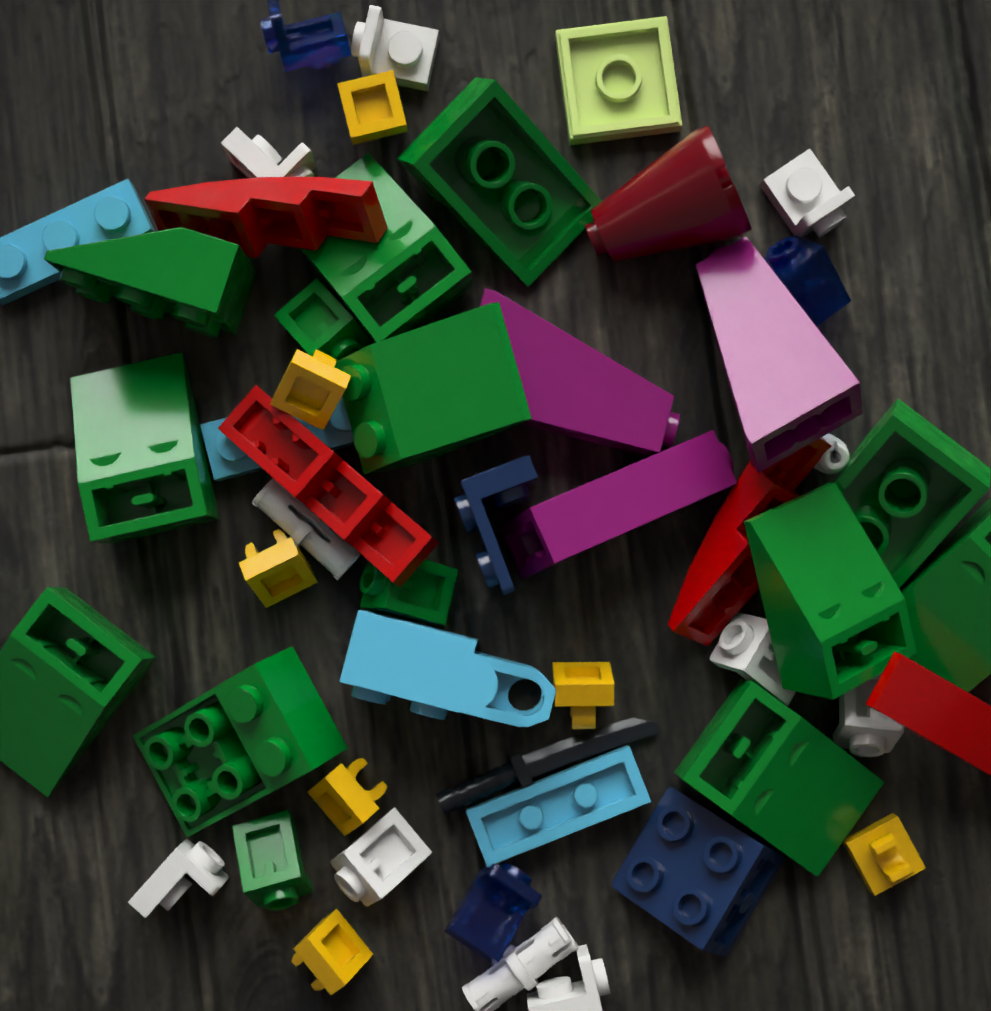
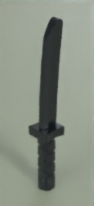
[435,717,659,815]

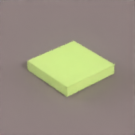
[555,16,682,146]

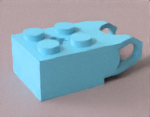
[339,610,556,727]

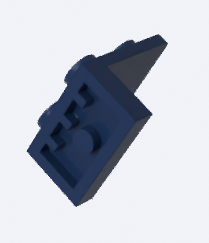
[454,455,538,595]
[612,787,785,957]

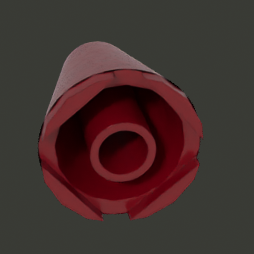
[585,125,752,262]

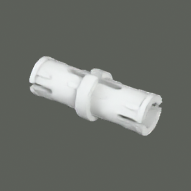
[252,478,361,580]
[462,916,579,1011]

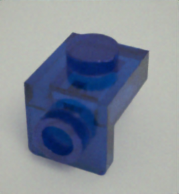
[260,0,352,72]
[764,235,851,327]
[444,863,542,964]

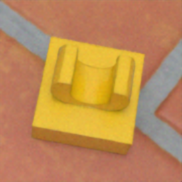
[337,70,408,145]
[270,349,351,430]
[239,529,318,608]
[552,662,614,729]
[308,758,387,836]
[843,813,926,896]
[291,909,373,995]

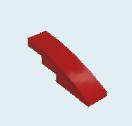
[144,177,388,258]
[218,385,439,588]
[667,437,832,647]
[866,651,991,777]

